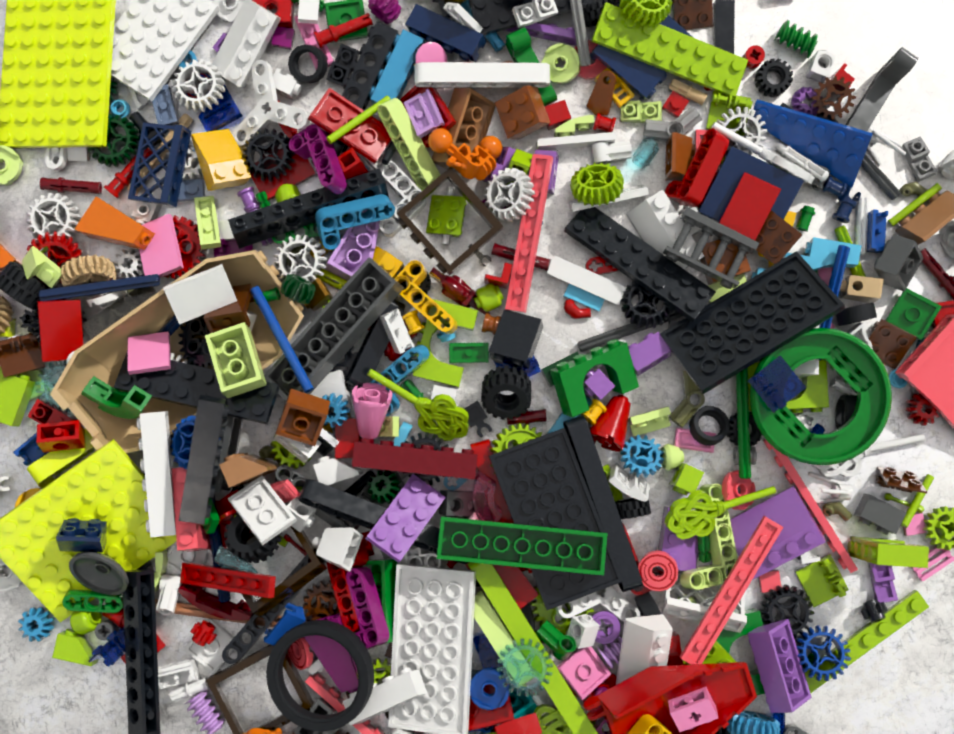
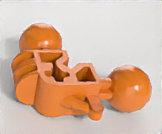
[428,128,503,180]

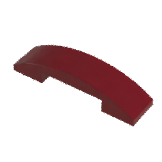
[178,583,254,621]

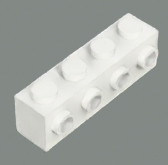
[343,668,427,725]

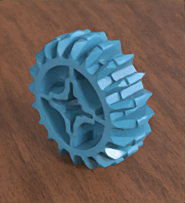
[726,710,780,734]

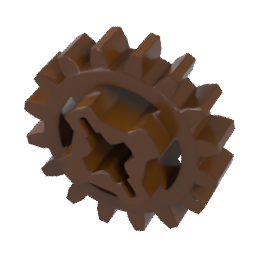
[811,76,856,119]
[303,581,340,621]

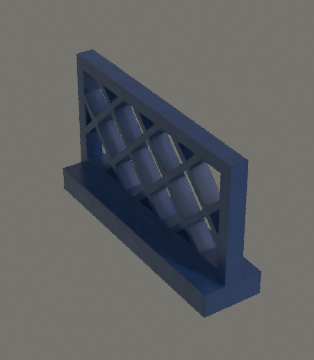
[128,122,192,207]

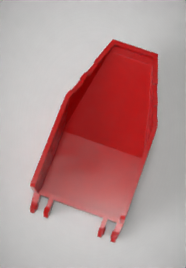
[583,662,757,734]

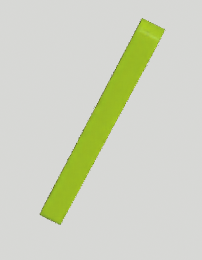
[467,562,598,734]

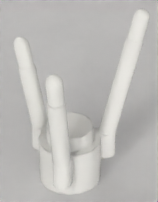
[867,124,906,166]
[804,472,852,506]

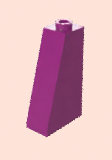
[304,613,358,693]

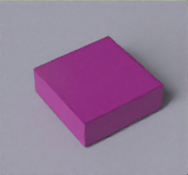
[272,26,295,50]

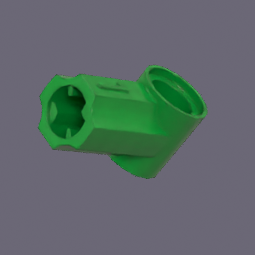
[536,620,576,661]

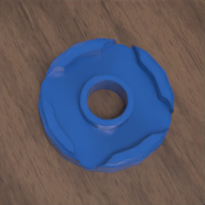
[470,668,510,710]

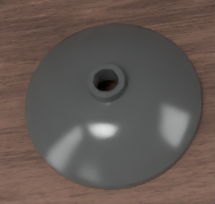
[69,551,129,595]

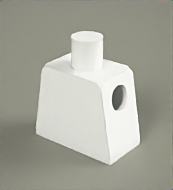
[312,527,363,572]

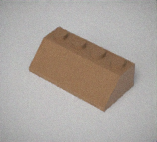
[432,88,496,173]
[219,453,280,488]

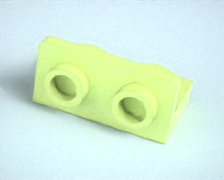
[628,407,671,436]

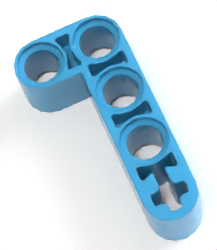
[315,194,395,250]
[370,345,430,417]

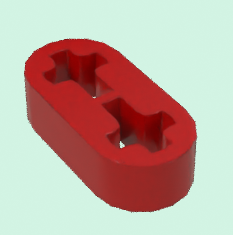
[585,256,618,275]

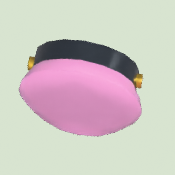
[413,42,447,65]

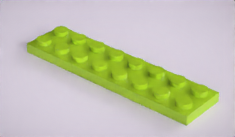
[591,2,748,98]

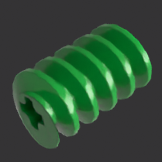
[774,19,818,59]

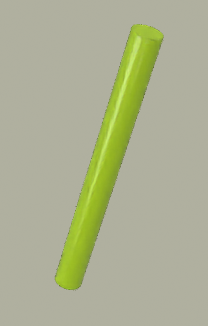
[326,95,391,144]

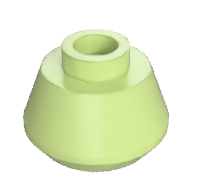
[661,444,684,471]

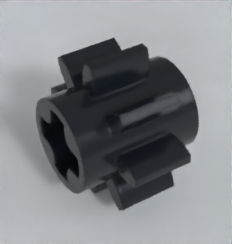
[19,309,38,333]
[861,598,888,623]

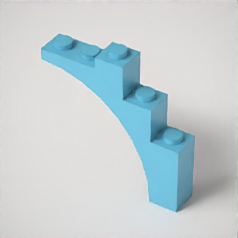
[751,237,862,278]

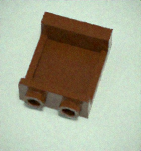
[204,283,255,334]

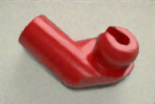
[564,299,591,319]

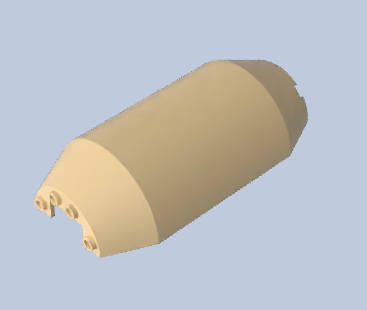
[50,250,304,453]

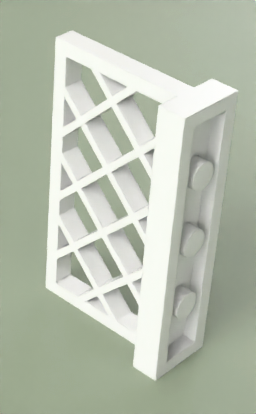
[661,570,747,633]

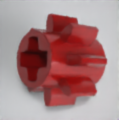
[190,620,217,646]

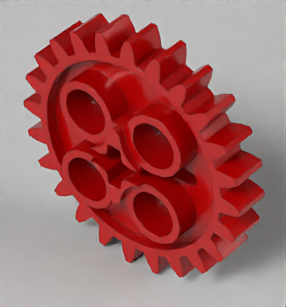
[164,215,207,280]

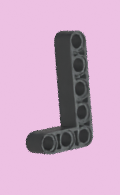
[845,46,919,131]
[275,465,378,530]

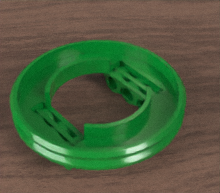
[750,328,892,465]

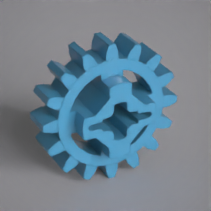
[620,435,664,478]

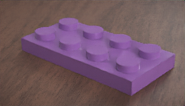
[365,474,446,563]

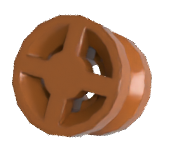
[481,313,501,335]

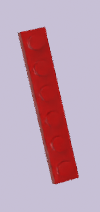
[180,562,276,598]

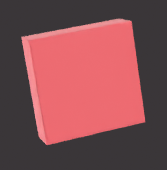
[758,570,782,593]

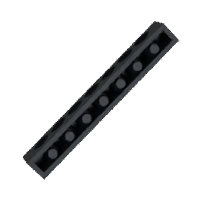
[310,21,399,165]
[228,168,389,249]
[123,569,160,734]

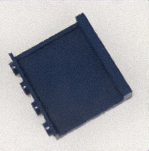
[590,15,694,101]
[697,146,804,223]

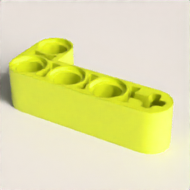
[27,429,96,489]

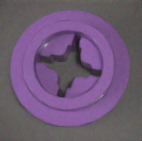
[791,87,823,116]
[591,611,620,644]

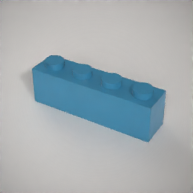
[369,29,425,105]

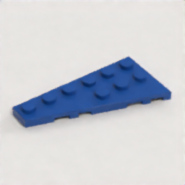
[753,99,873,188]

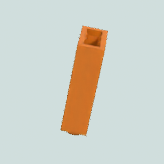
[75,196,155,250]

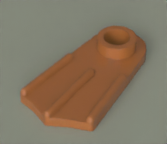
[586,70,616,115]

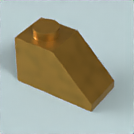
[304,277,333,311]

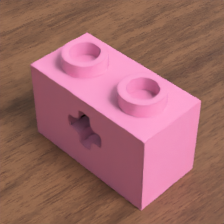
[668,687,718,732]

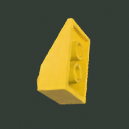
[191,129,251,191]

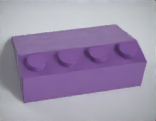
[730,486,825,580]

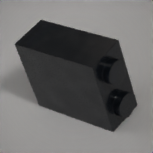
[489,309,543,369]

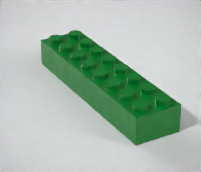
[437,516,608,576]

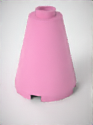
[352,383,392,439]

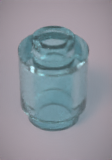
[632,138,659,169]

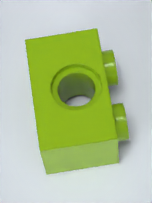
[669,463,704,496]

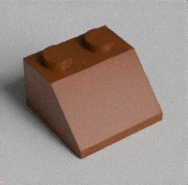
[665,132,695,181]
[275,389,330,446]

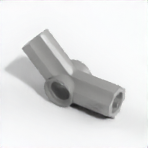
[643,106,702,140]

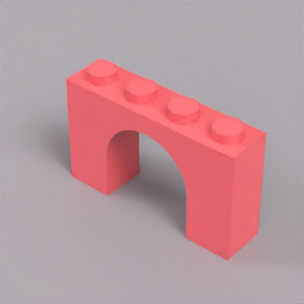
[172,467,210,552]

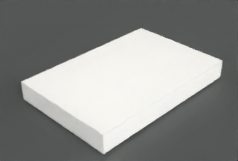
[163,264,237,324]
[228,476,297,545]

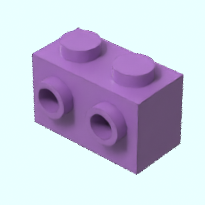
[628,331,672,376]
[583,369,615,401]

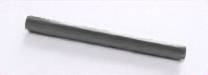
[817,108,901,200]
[577,309,683,352]

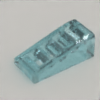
[214,546,258,573]

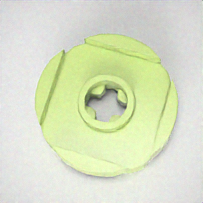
[541,43,580,84]
[0,145,23,186]

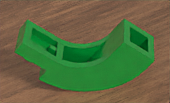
[81,376,152,419]

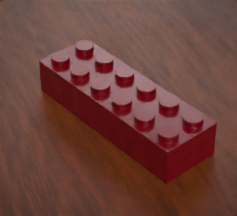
[352,438,478,480]

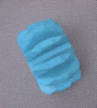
[322,393,350,428]
[18,607,55,642]

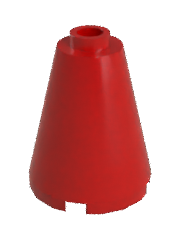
[589,394,631,452]

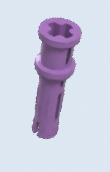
[237,187,274,247]

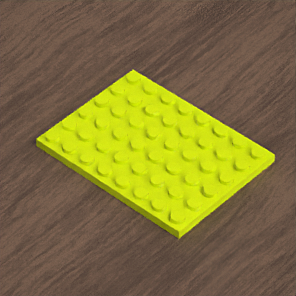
[0,0,116,148]
[0,439,177,623]

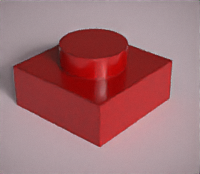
[662,91,689,118]

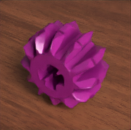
[368,0,401,24]

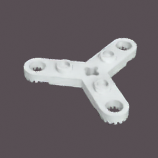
[233,60,310,147]
[555,586,640,624]

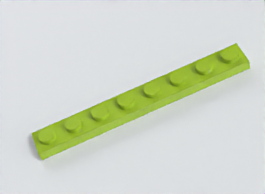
[805,590,929,694]

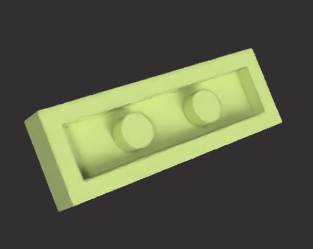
[194,196,221,250]

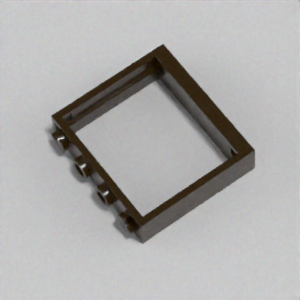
[397,167,503,276]
[219,526,327,617]
[206,644,314,734]

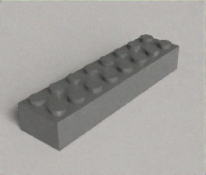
[264,257,404,401]

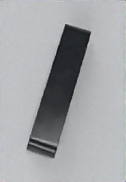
[345,299,405,388]

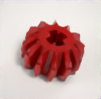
[904,393,940,426]

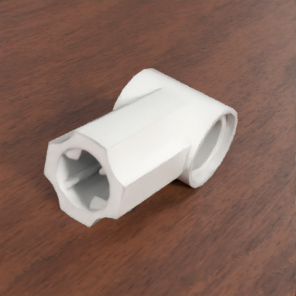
[591,141,632,165]
[156,574,183,616]

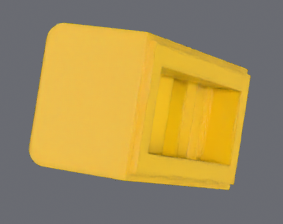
[594,68,635,108]

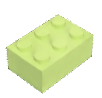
[205,322,267,398]

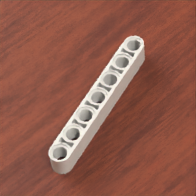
[414,62,550,88]

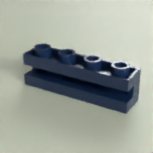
[405,4,486,62]

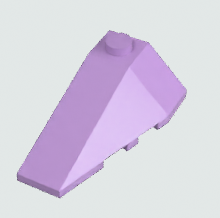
[326,208,381,280]

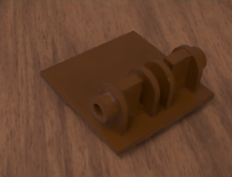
[671,0,713,30]
[755,210,802,264]
[868,318,917,369]
[0,333,45,378]
[875,467,927,494]

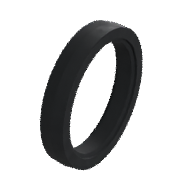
[266,620,374,732]

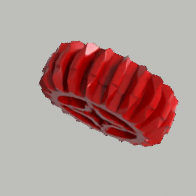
[26,231,82,283]

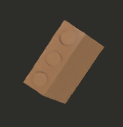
[895,190,954,245]

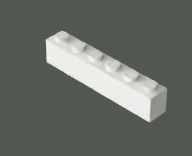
[137,411,176,537]

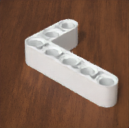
[358,151,426,237]

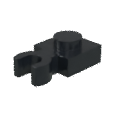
[464,401,492,438]

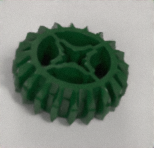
[88,114,140,167]

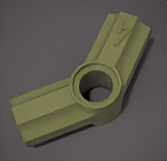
[669,371,705,428]

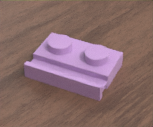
[403,89,445,138]

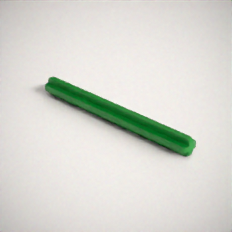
[736,368,751,479]

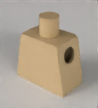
[839,275,884,303]

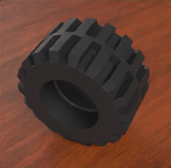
[0,261,51,309]
[481,366,531,420]
[224,512,282,563]

